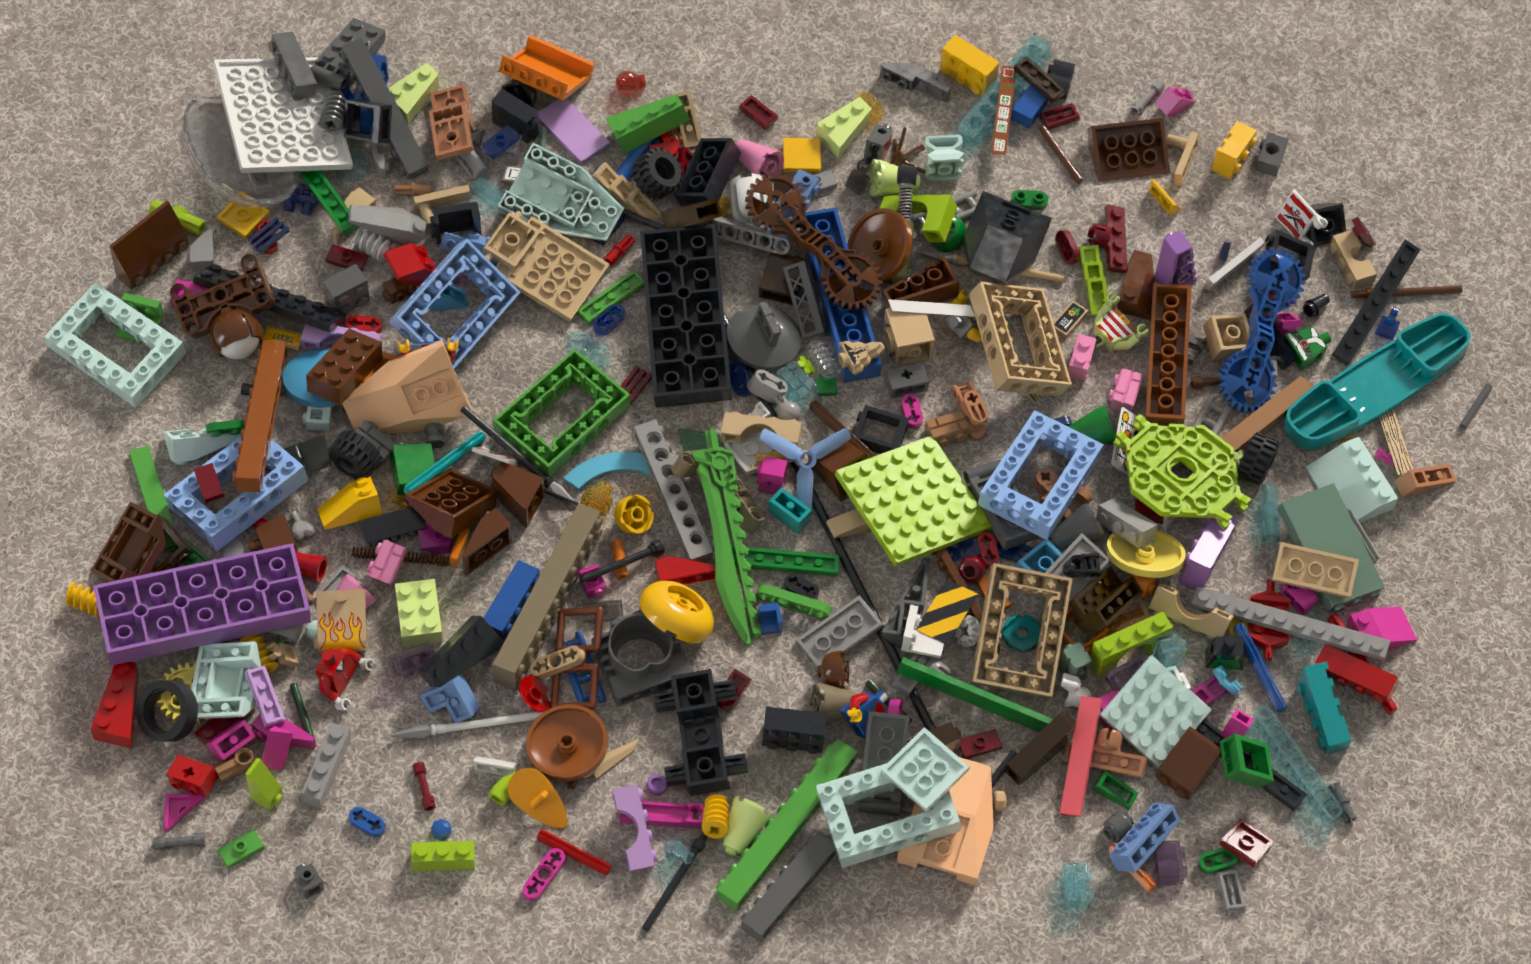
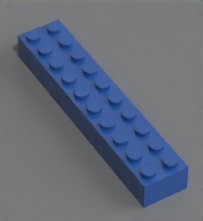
[800,207,882,383]

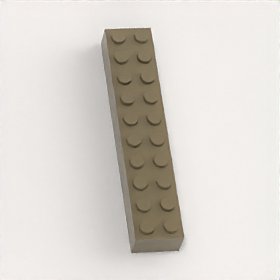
[493,503,603,691]

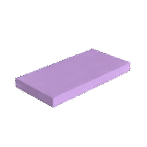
[538,98,610,165]

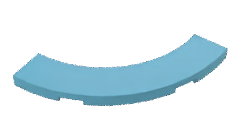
[564,452,669,491]

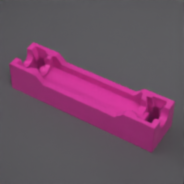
[620,801,703,829]

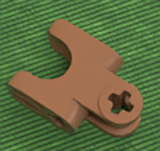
[951,380,988,441]
[1034,468,1093,523]

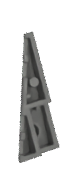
[882,557,930,649]

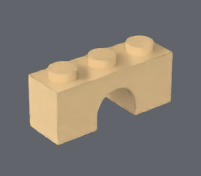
[1329,230,1377,290]

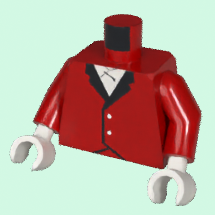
[316,648,375,711]

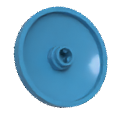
[283,348,360,408]

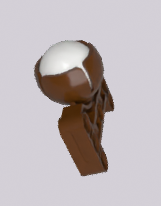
[170,254,275,359]

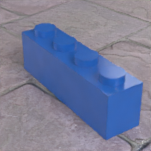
[483,560,540,640]

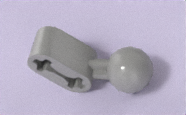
[747,370,801,421]

